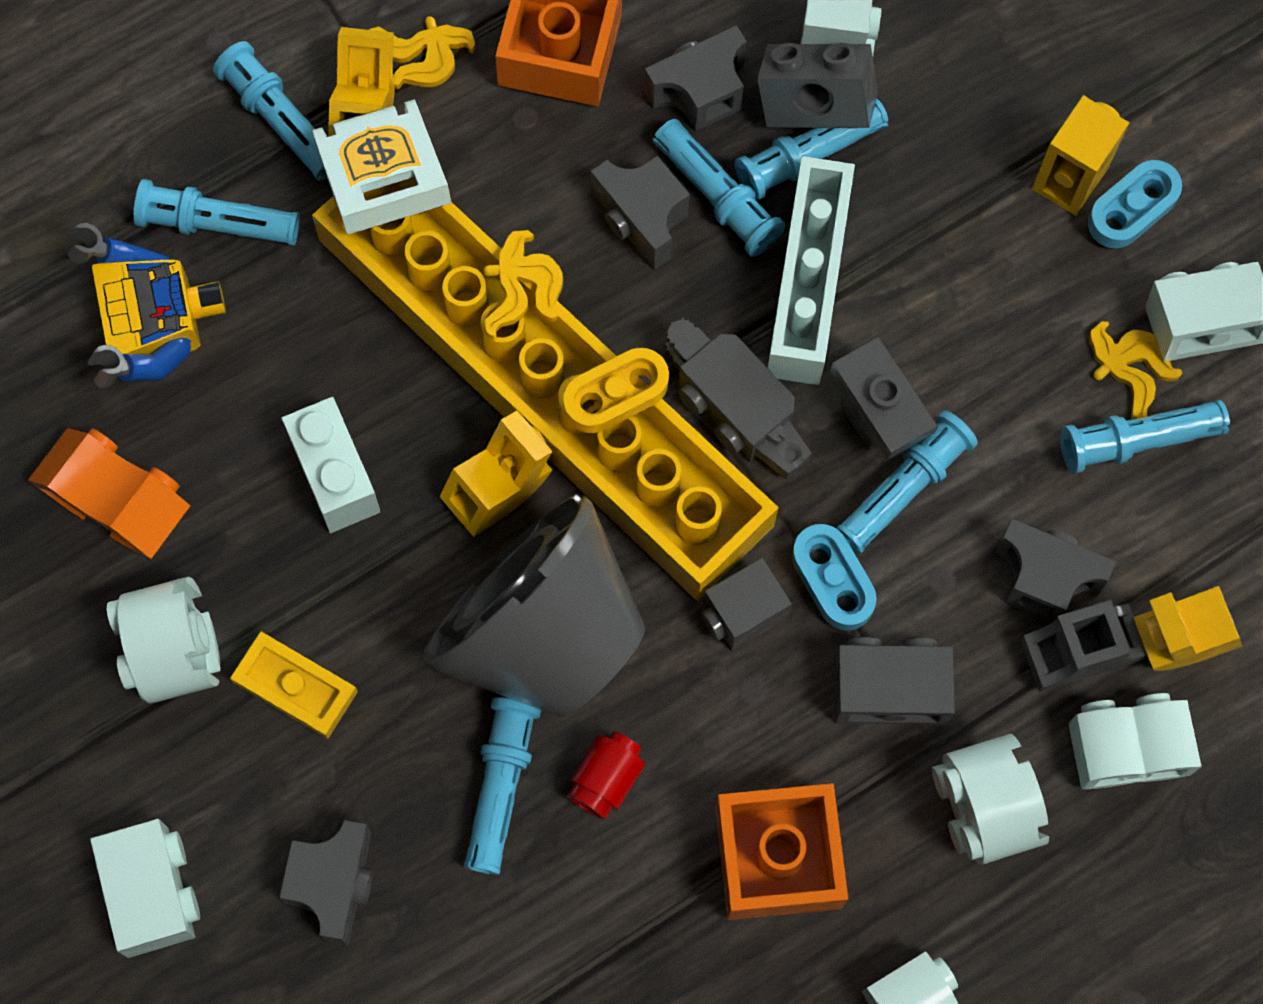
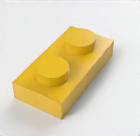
[230,631,358,739]

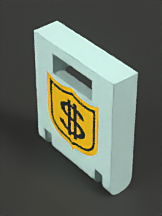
[312,99,452,235]

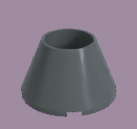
[423,494,645,717]

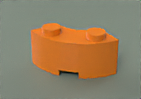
[28,428,191,559]

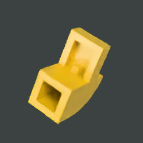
[328,27,396,137]
[439,410,552,537]
[1133,586,1243,671]

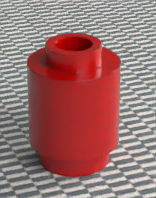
[567,731,646,820]

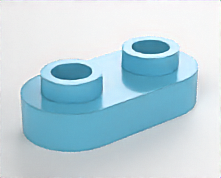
[1088,160,1182,248]
[792,524,877,630]

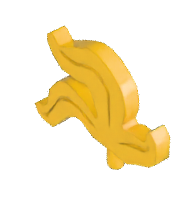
[369,16,476,90]
[484,230,563,340]
[1089,321,1182,419]

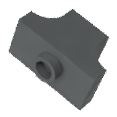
[644,25,747,132]
[590,156,690,270]
[830,337,938,459]
[995,519,1116,622]
[1020,600,1148,692]
[280,820,373,946]

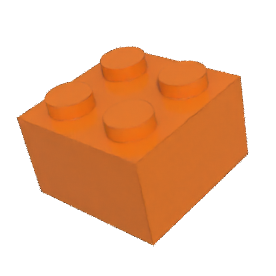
[495,0,622,107]
[715,783,848,920]

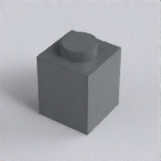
[700,558,792,651]

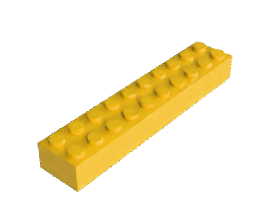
[312,177,779,602]

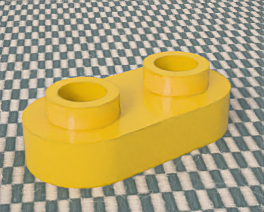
[563,348,669,433]

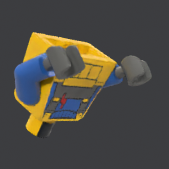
[67,223,226,388]

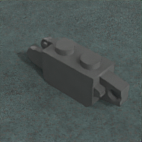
[665,318,812,480]

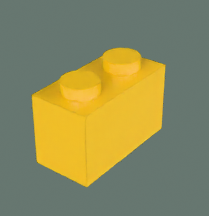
[1032,95,1130,216]

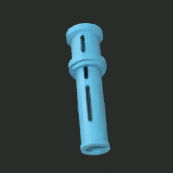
[213,41,327,181]
[734,99,888,201]
[652,119,785,257]
[134,179,300,246]
[1060,400,1230,474]
[836,410,978,554]
[463,698,541,875]

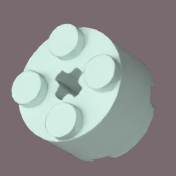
[107,577,220,704]
[932,734,1049,865]

